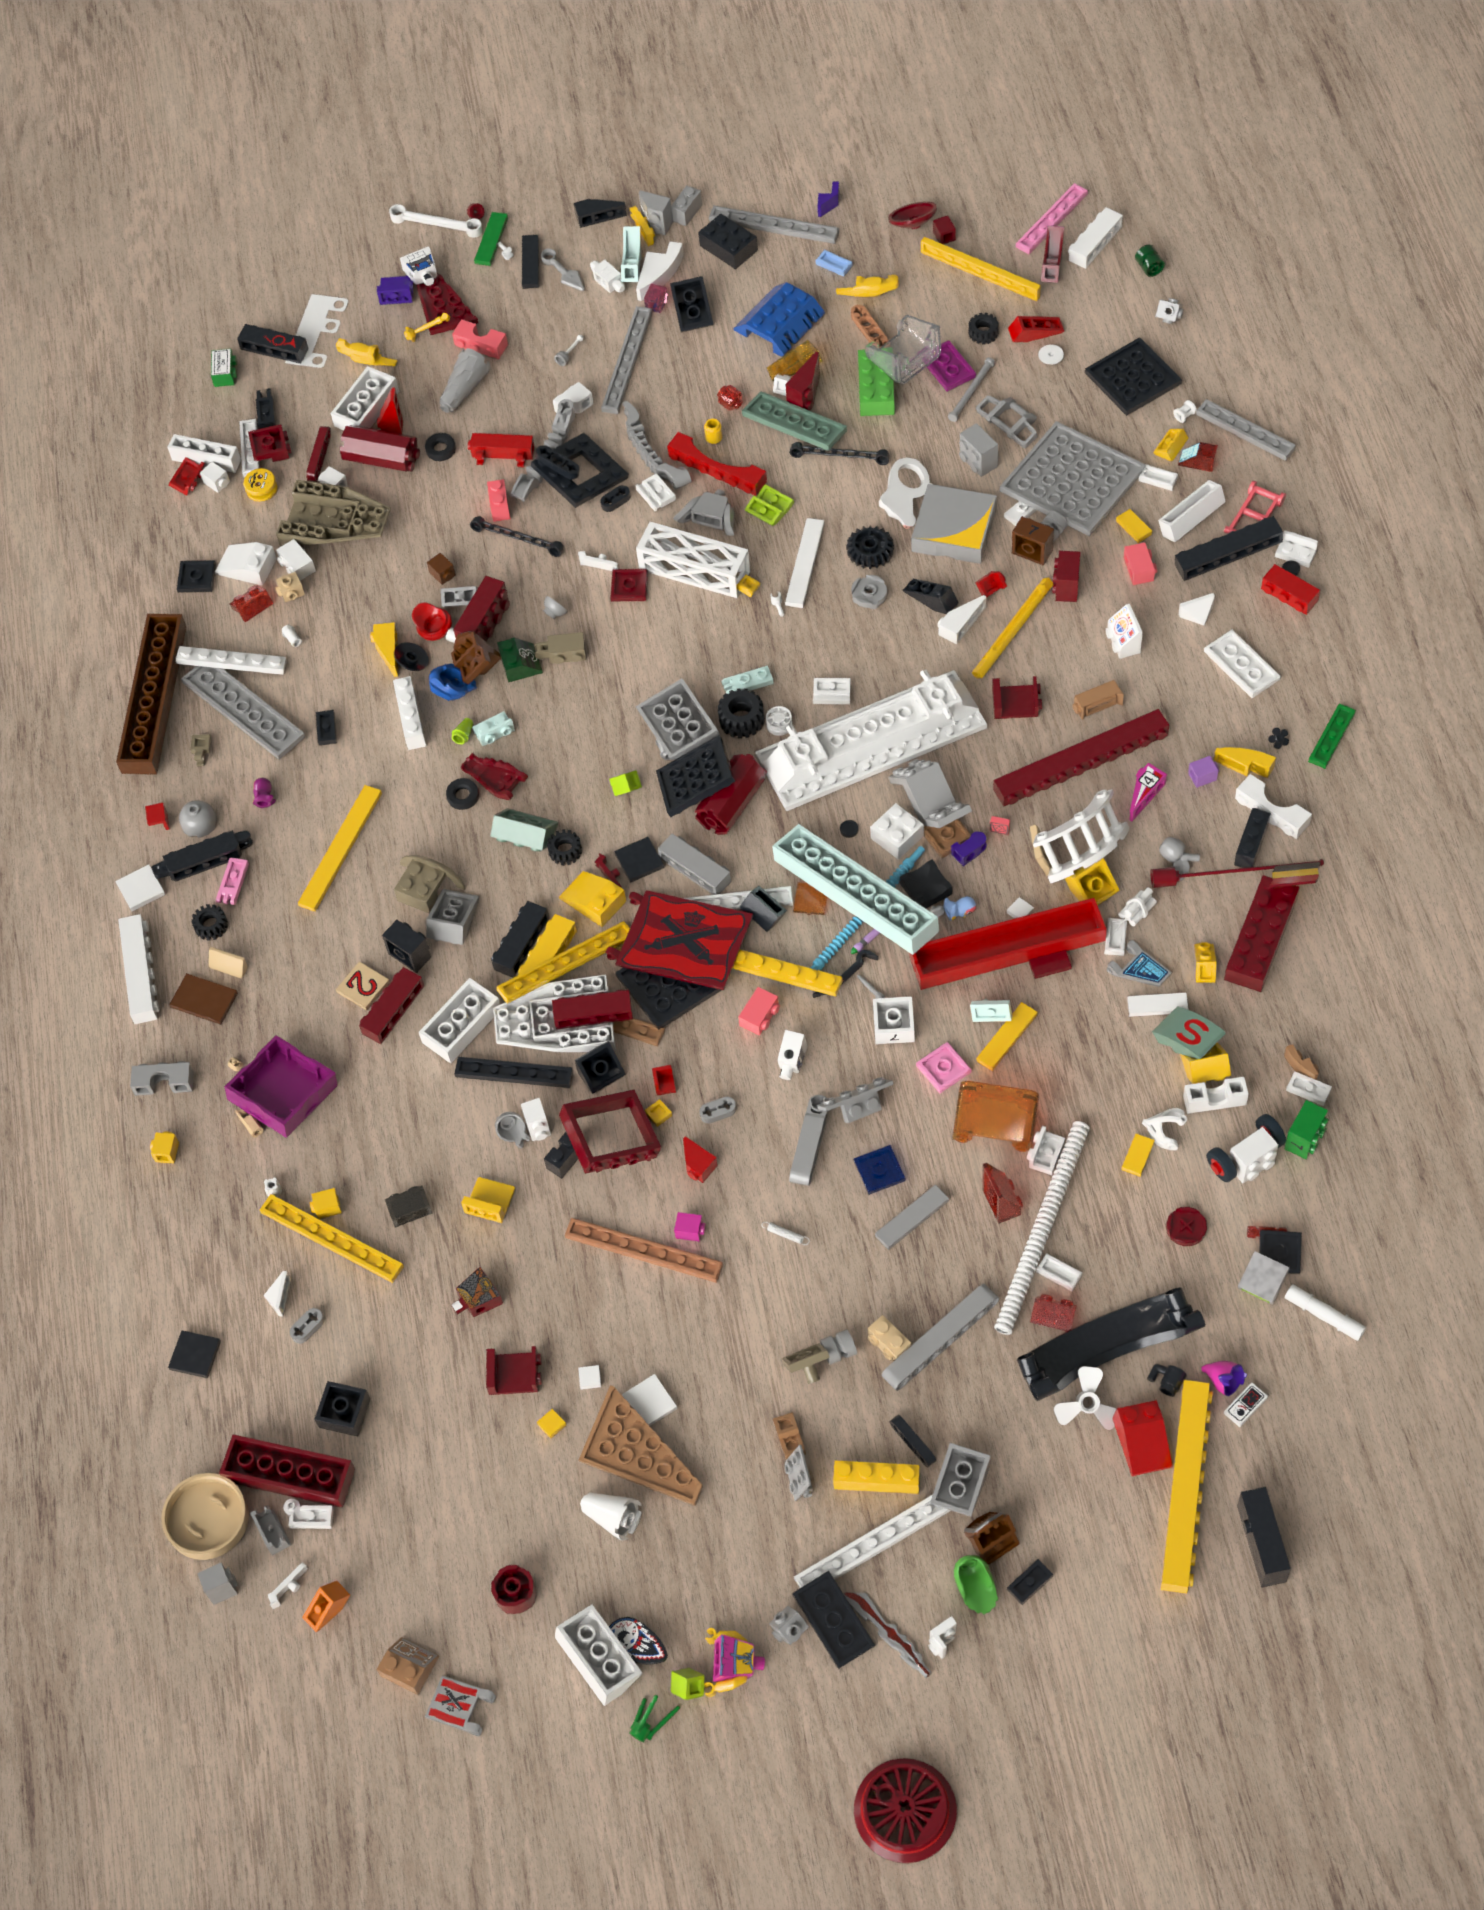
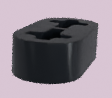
[600,485,630,512]

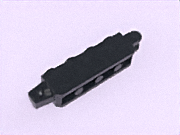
[151,830,253,882]

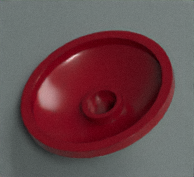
[888,202,937,229]

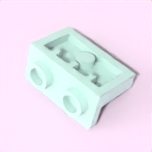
[472,711,515,746]

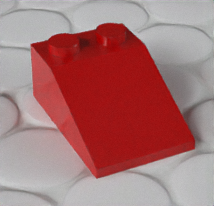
[1112,1400,1173,1476]

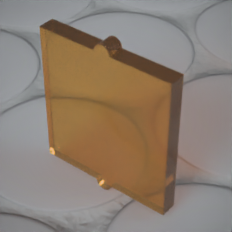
[793,882,827,915]

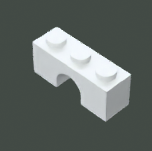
[1183,1077,1248,1114]

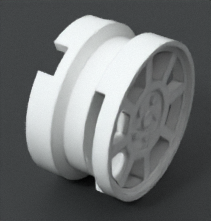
[766,706,792,736]

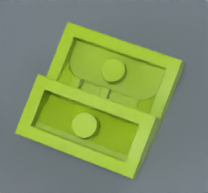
[744,484,794,526]

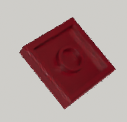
[610,569,648,602]

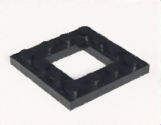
[531,433,629,508]

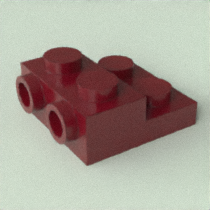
[248,424,292,462]

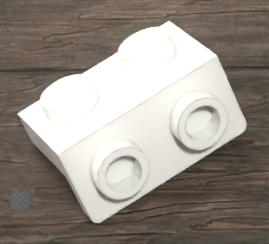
[1027,1126,1065,1175]

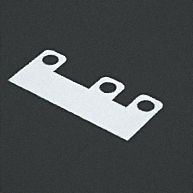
[285,294,348,368]

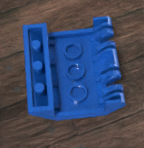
[733,282,825,357]

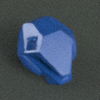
[429,664,477,701]

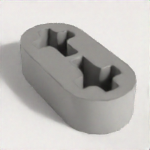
[699,1097,736,1124]
[290,1308,324,1344]

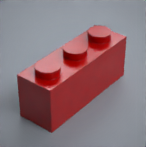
[1261,564,1320,615]

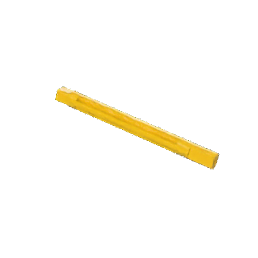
[972,577,1053,679]

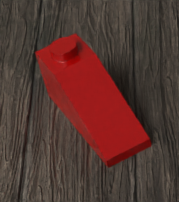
[1008,316,1064,342]
[377,388,404,434]

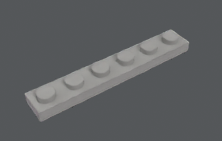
[1196,399,1296,461]

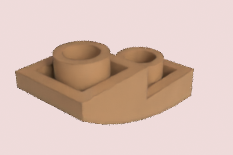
[1284,1044,1319,1080]

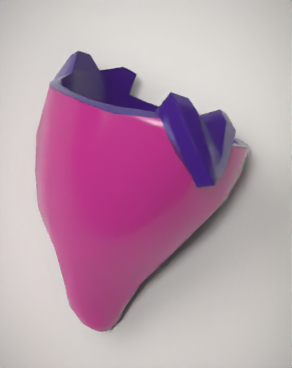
[1201,1361,1247,1396]

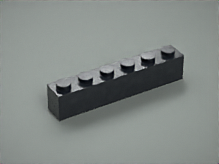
[1175,516,1283,581]

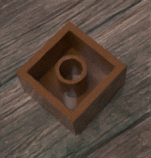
[1012,516,1054,566]

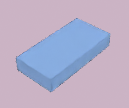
[816,250,853,277]

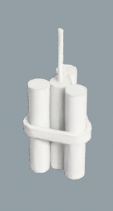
[1115,887,1157,931]

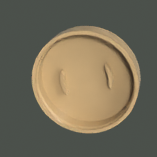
[162,1473,249,1560]

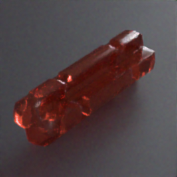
[1247,1226,1287,1238]

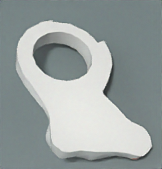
[879,458,932,529]

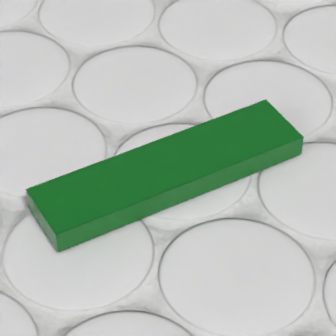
[474,212,508,266]
[1308,703,1356,769]

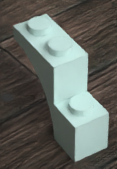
[621,226,642,282]

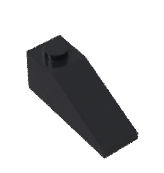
[573,199,627,228]

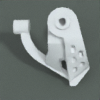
[1142,1108,1187,1150]

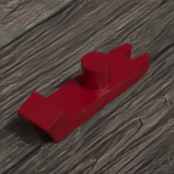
[595,853,622,888]

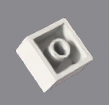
[870,803,924,860]
[873,997,915,1044]

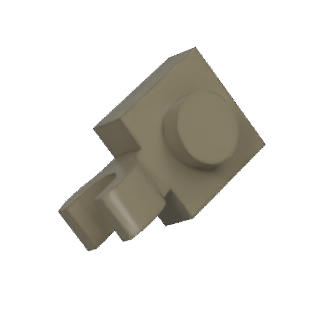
[190,734,211,766]

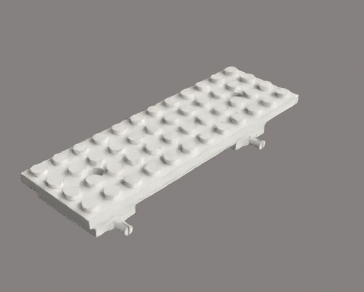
[755,670,987,811]

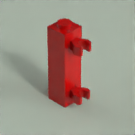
[468,433,535,467]

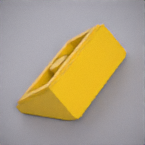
[1153,429,1188,461]

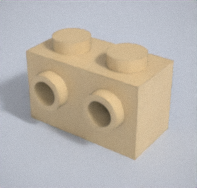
[868,1315,912,1361]

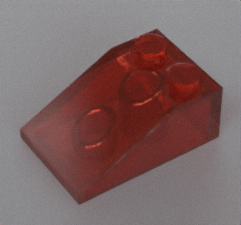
[982,1163,1023,1224]

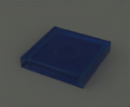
[853,1145,906,1195]

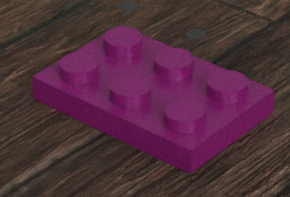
[920,340,976,392]

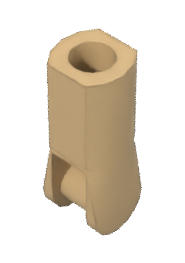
[235,1109,264,1138]

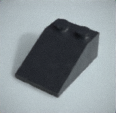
[670,276,713,332]

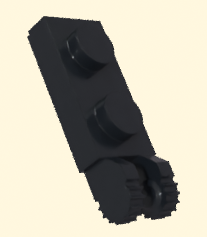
[256,388,276,429]

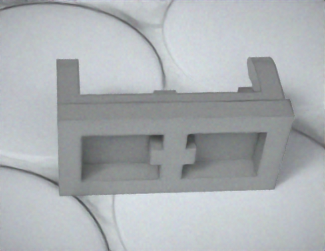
[250,1506,291,1556]

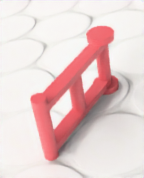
[1224,480,1286,534]

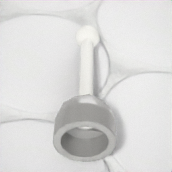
[554,335,583,366]

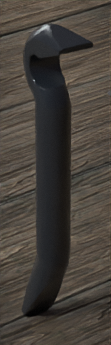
[812,950,878,998]

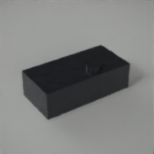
[1237,1487,1291,1588]

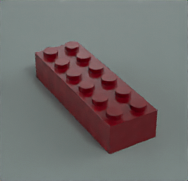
[1224,875,1300,992]
[219,1434,355,1508]

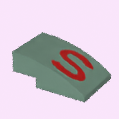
[1152,1006,1226,1059]

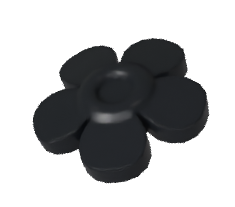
[1268,728,1289,749]

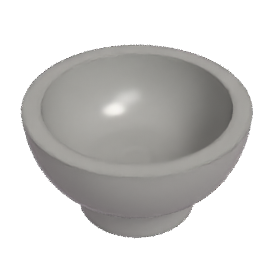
[543,596,567,619]

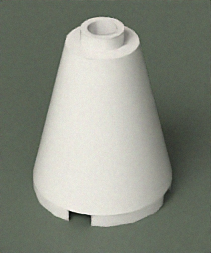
[580,1492,641,1540]

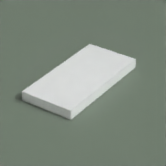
[1204,629,1281,698]

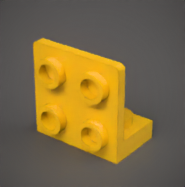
[461,1177,515,1223]

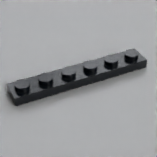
[454,1057,573,1088]

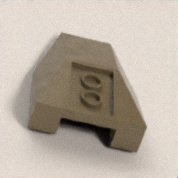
[276,480,391,547]

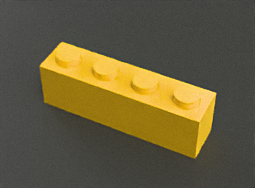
[518,914,577,985]
[833,1460,920,1494]

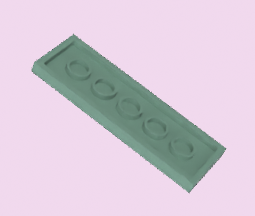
[742,391,847,451]

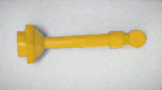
[404,313,450,342]

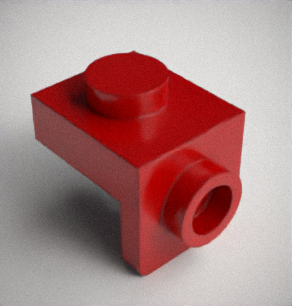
[975,571,1007,598]

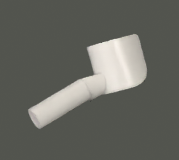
[498,242,513,260]
[770,591,784,617]

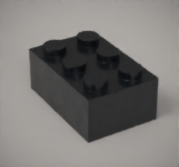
[698,213,758,270]

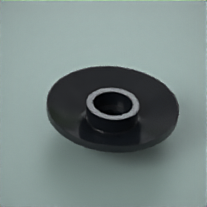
[394,642,429,671]

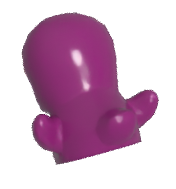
[253,777,276,808]

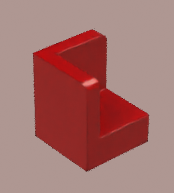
[145,802,170,830]
[652,1065,676,1096]

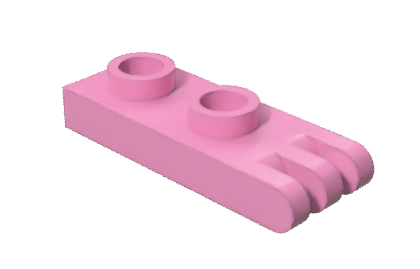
[216,858,249,905]

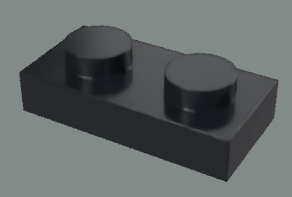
[316,710,337,746]
[1007,1559,1053,1605]

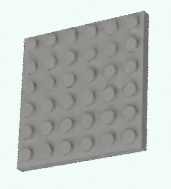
[1000,421,1146,536]

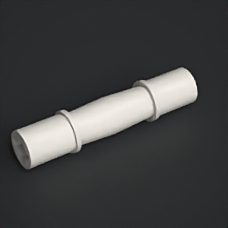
[1285,1284,1366,1341]

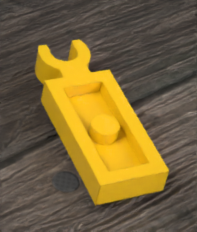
[630,206,655,247]

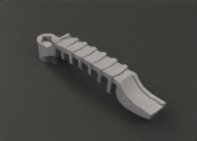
[510,399,576,501]
[622,401,691,490]

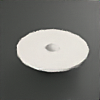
[1038,345,1064,365]

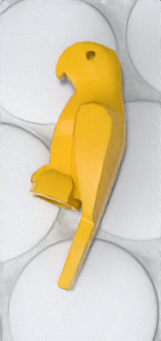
[836,275,899,297]
[336,338,398,366]

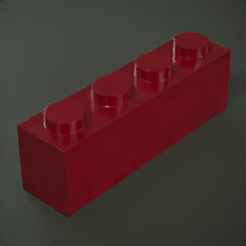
[359,967,425,1044]
[552,990,633,1030]

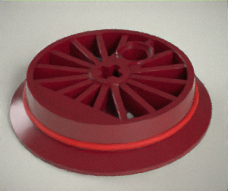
[854,1758,957,1863]

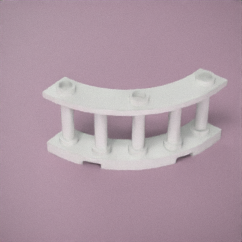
[1033,789,1129,883]

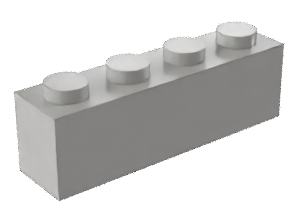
[658,833,731,895]

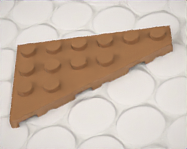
[579,1385,703,1506]

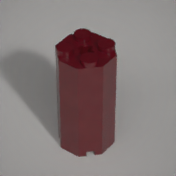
[340,425,420,472]
[695,754,767,835]

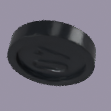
[1282,560,1300,576]
[840,820,859,838]

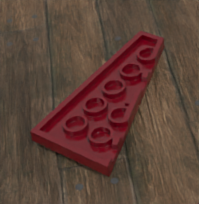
[416,271,479,336]

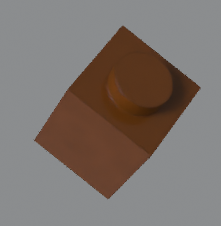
[427,553,456,585]

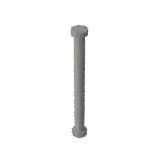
[948,357,995,422]

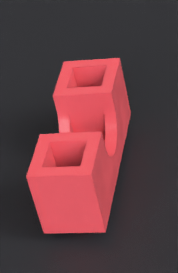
[452,319,508,359]

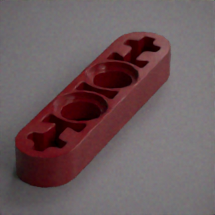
[306,426,331,482]

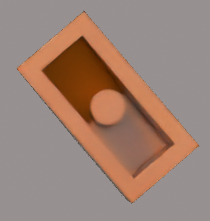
[303,1580,350,1632]

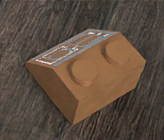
[376,1637,439,1695]

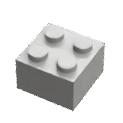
[959,423,998,477]

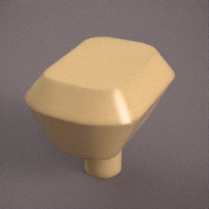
[228,1058,243,1071]

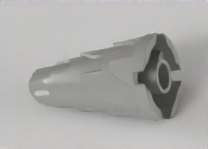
[439,348,491,413]

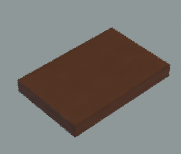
[169,973,238,1025]

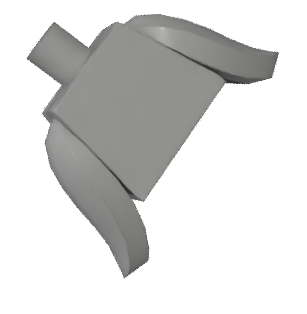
[673,489,735,536]

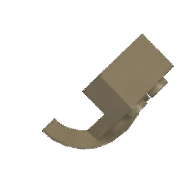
[394,855,465,914]

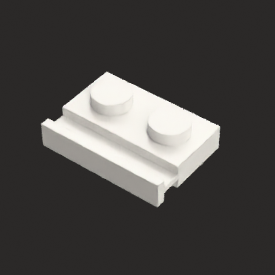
[636,473,676,511]
[813,678,851,704]

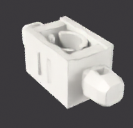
[590,260,625,293]

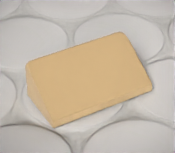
[209,947,248,978]

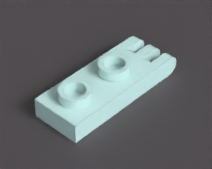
[721,666,774,694]

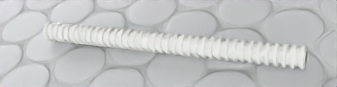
[994,1121,1090,1335]

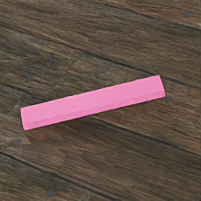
[1016,183,1088,254]

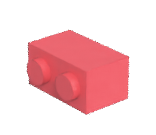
[487,479,511,522]
[1123,542,1157,585]
[738,987,780,1036]

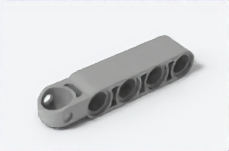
[789,1095,828,1186]

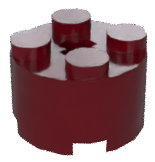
[491,1565,537,1614]

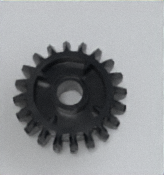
[846,525,894,569]

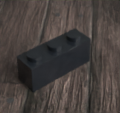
[1234,808,1271,868]

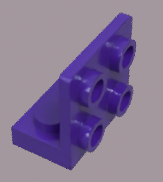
[377,276,414,305]

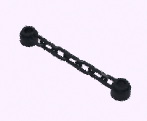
[789,442,890,465]
[470,516,564,557]

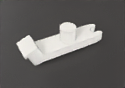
[578,551,619,571]
[268,1562,308,1609]

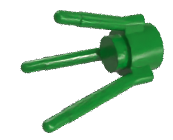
[629,1695,680,1743]

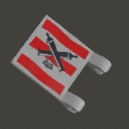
[425,1676,496,1736]

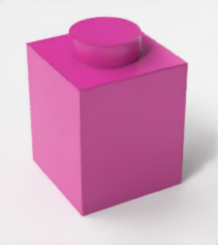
[674,1212,706,1242]

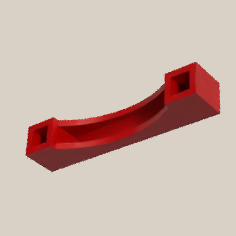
[667,432,767,496]

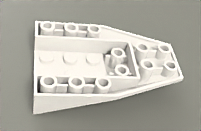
[493,974,617,1053]

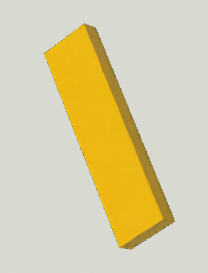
[976,1002,1038,1071]

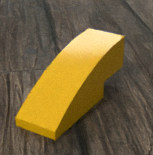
[1214,747,1276,779]

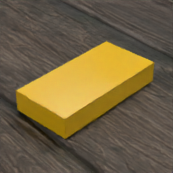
[1116,509,1152,543]
[1122,1134,1155,1177]

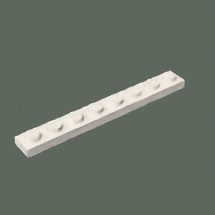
[794,1495,951,1588]

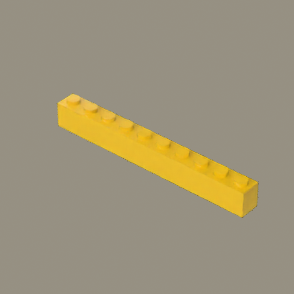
[1161,1380,1213,1594]

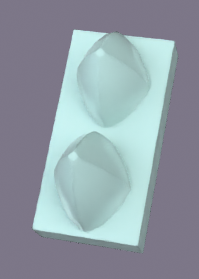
[970,999,1012,1022]

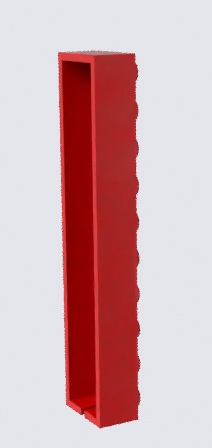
[910,898,1107,990]

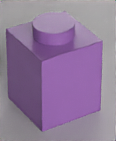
[1188,756,1219,788]

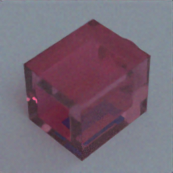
[644,284,668,313]

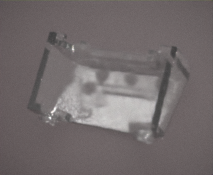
[865,315,941,384]

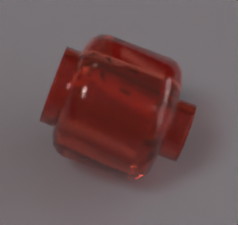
[717,385,743,411]

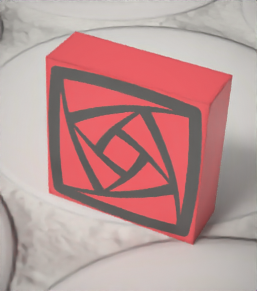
[990,816,1010,835]

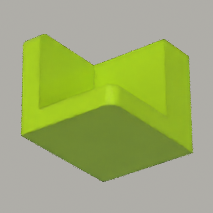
[609,770,642,796]
[671,1668,705,1700]

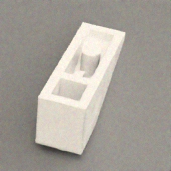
[938,595,986,644]

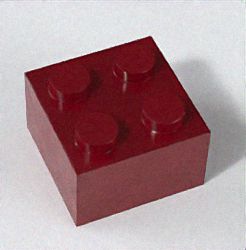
[1052,550,1081,602]

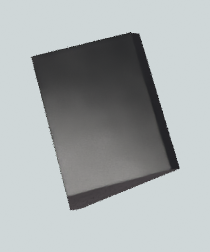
[575,1041,626,1094]

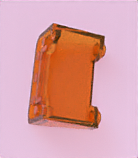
[952,1081,1039,1152]

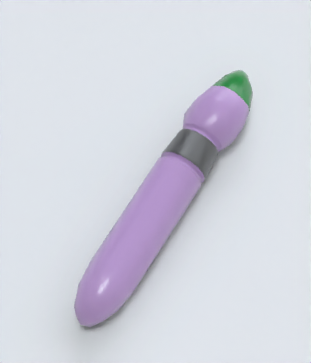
[851,929,880,954]

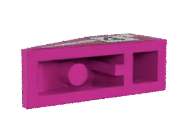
[1129,763,1167,822]

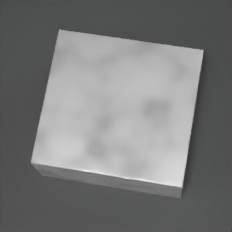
[1238,1251,1290,1305]

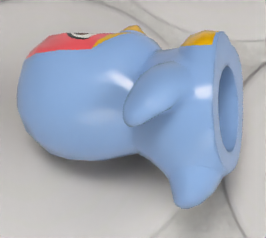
[943,896,976,921]

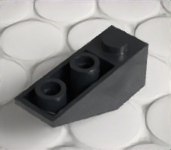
[903,579,959,614]

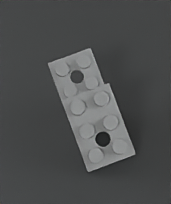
[888,759,972,828]

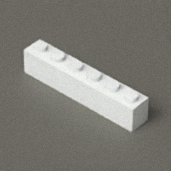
[118,914,159,1024]

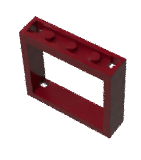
[559,1089,662,1174]

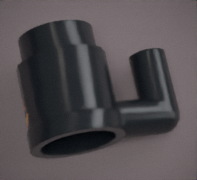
[1147,1364,1187,1397]

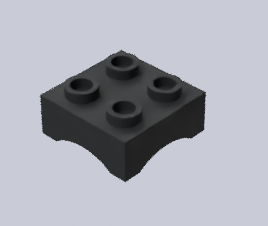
[900,859,953,909]

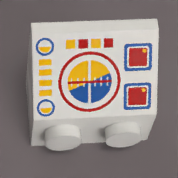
[1106,604,1142,659]

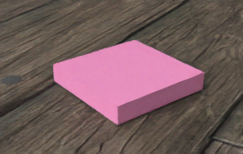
[916,1042,971,1093]

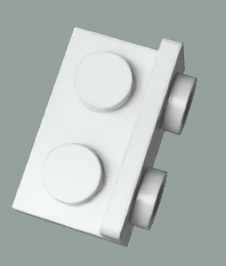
[1275,531,1318,568]
[928,1616,957,1659]

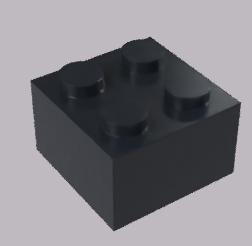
[382,919,431,973]
[314,1381,371,1437]

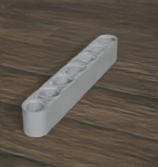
[881,1284,999,1391]

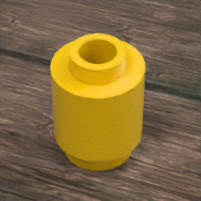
[704,418,722,444]

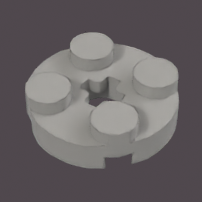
[851,575,887,609]

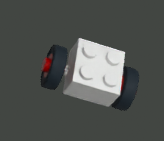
[1206,1114,1286,1183]

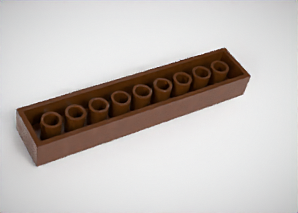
[116,613,187,775]

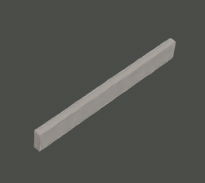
[709,205,839,244]
[601,306,653,414]

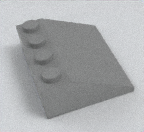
[636,679,720,760]

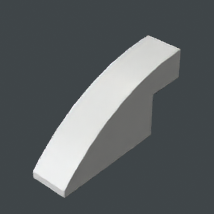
[636,242,684,301]

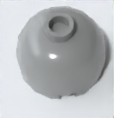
[179,800,217,838]

